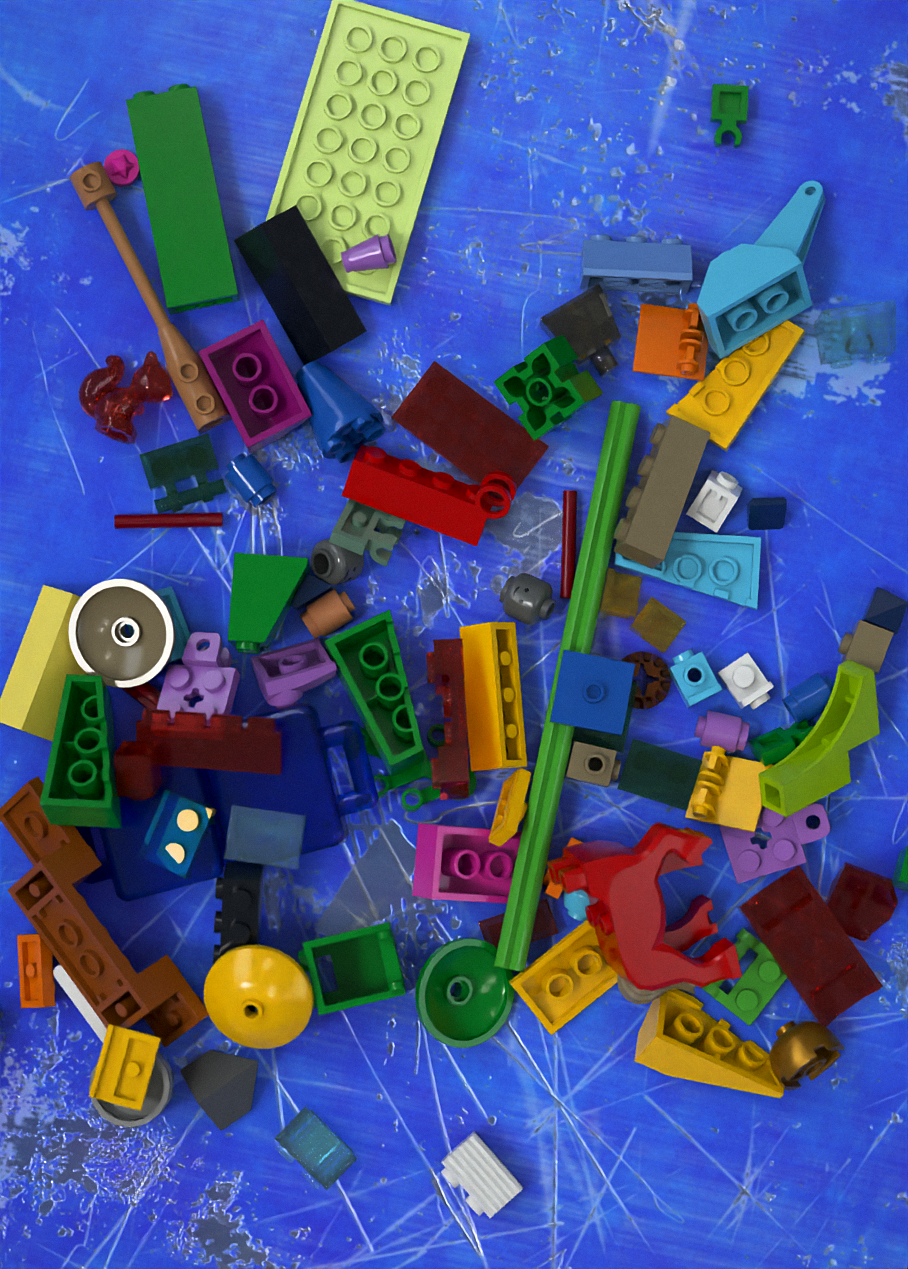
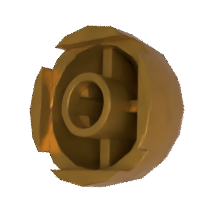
[769,1021,844,1091]

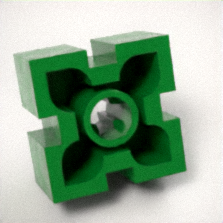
[494,334,603,441]

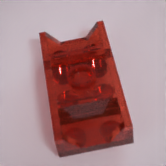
[426,638,469,800]
[737,866,883,1027]

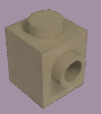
[838,620,894,675]
[565,741,621,788]

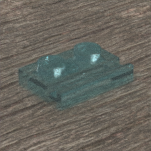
[224,805,306,869]

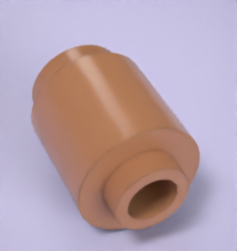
[300,589,356,639]

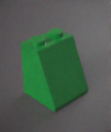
[228,552,311,654]

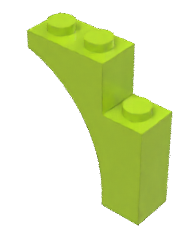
[759,660,880,817]

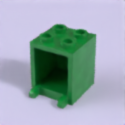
[298,922,407,1015]

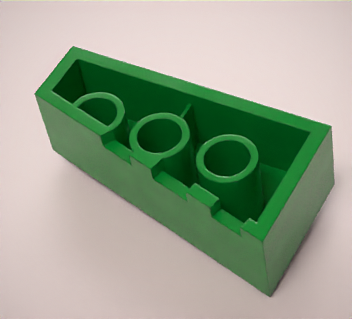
[325,609,424,778]

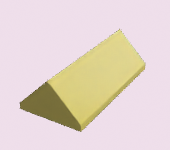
[0,585,87,742]

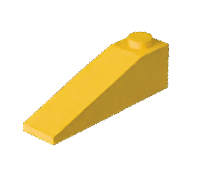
[634,989,784,1098]

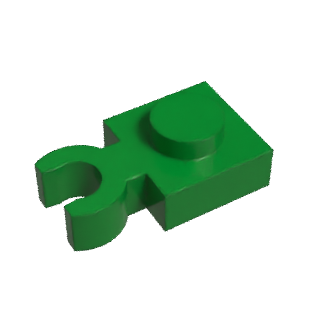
[710,84,749,148]
[748,720,813,767]

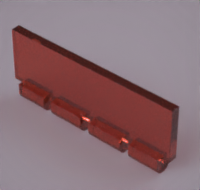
[136,708,282,775]

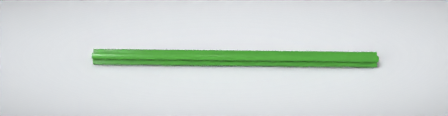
[494,400,641,972]

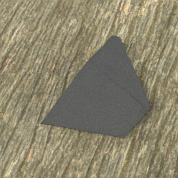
[180,1049,259,1131]

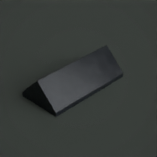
[234,205,367,365]

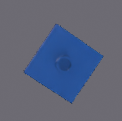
[549,650,635,736]

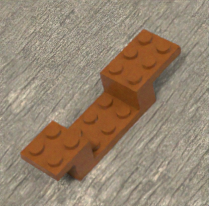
[0,776,209,1048]

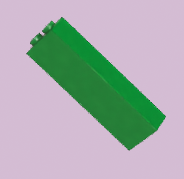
[126,84,240,315]

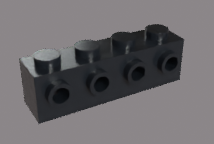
[213,861,264,1012]

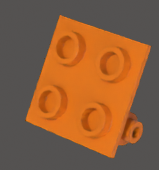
[632,303,708,381]

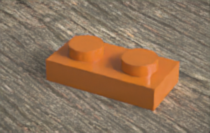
[17,934,55,1008]

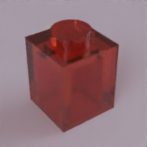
[114,741,162,801]

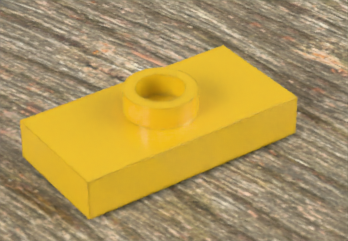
[489,767,531,847]

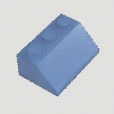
[580,235,692,294]

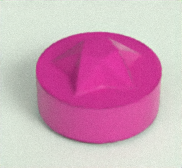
[104,149,140,187]

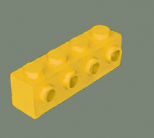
[459,622,527,771]

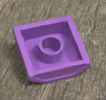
[250,638,336,709]

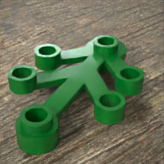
[343,724,477,813]

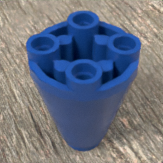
[295,361,386,463]

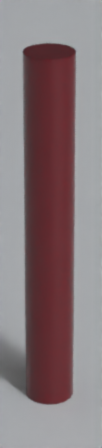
[560,490,577,599]
[114,512,223,529]

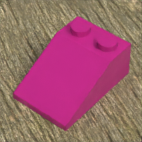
[412,823,522,904]

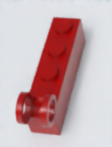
[342,445,517,546]

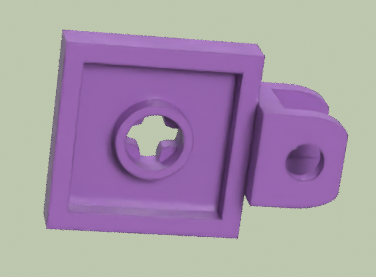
[151,632,240,739]
[719,803,831,884]

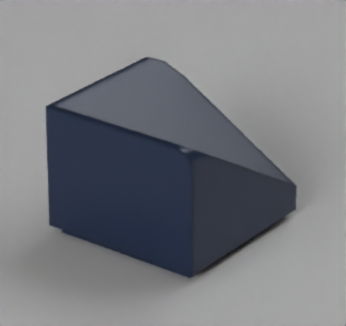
[862,587,908,636]

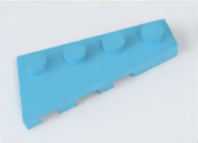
[615,532,761,610]

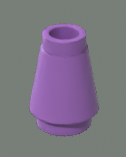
[341,233,397,273]

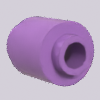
[694,710,750,753]

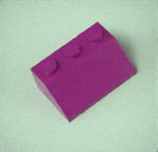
[199,319,312,453]

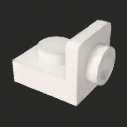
[686,470,743,533]
[717,652,774,710]

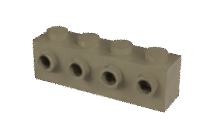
[614,415,710,569]

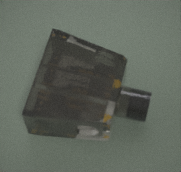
[539,284,621,377]

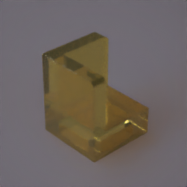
[599,568,642,620]
[629,597,687,653]

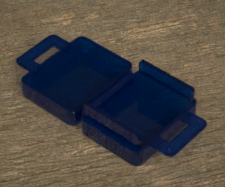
[74,703,379,901]

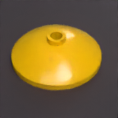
[204,945,314,1049]

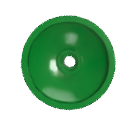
[415,938,514,1048]

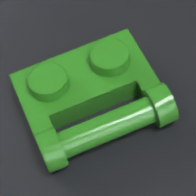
[700,928,794,1026]

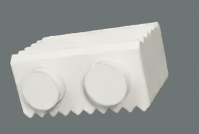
[441,1131,523,1218]

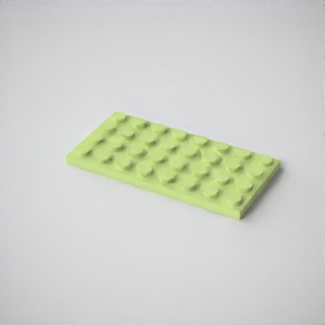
[266,0,470,306]

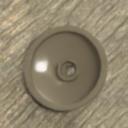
[68,578,176,688]

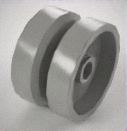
[89,1052,174,1128]

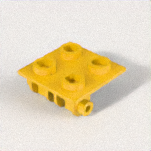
[685,746,773,832]

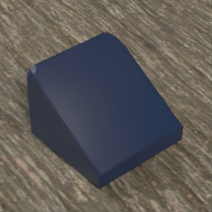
[747,497,787,530]
[291,574,333,611]

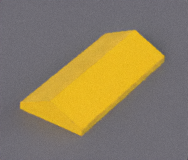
[509,920,618,1035]

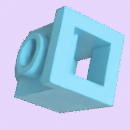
[668,649,722,708]

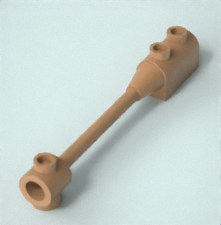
[69,162,232,435]

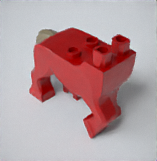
[547,823,742,1004]

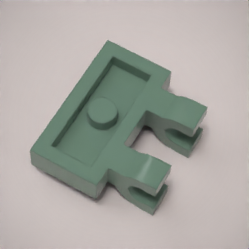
[329,499,407,566]

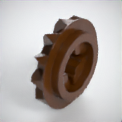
[621,651,671,709]

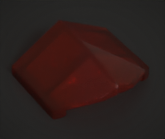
[818,862,898,941]

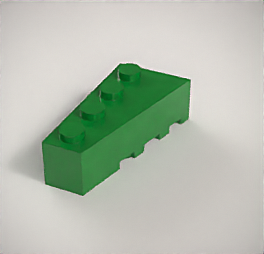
[40,674,121,828]

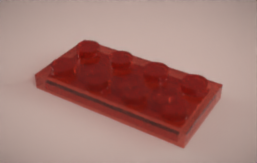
[391,361,549,499]

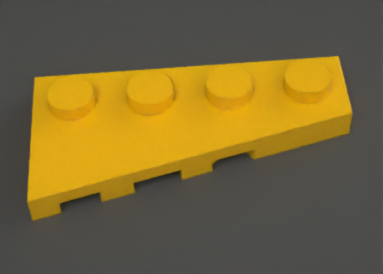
[666,320,805,452]

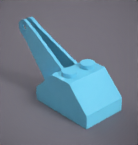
[697,181,825,359]

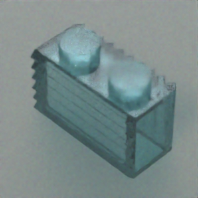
[274,1105,358,1190]

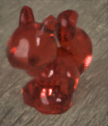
[78,351,173,444]

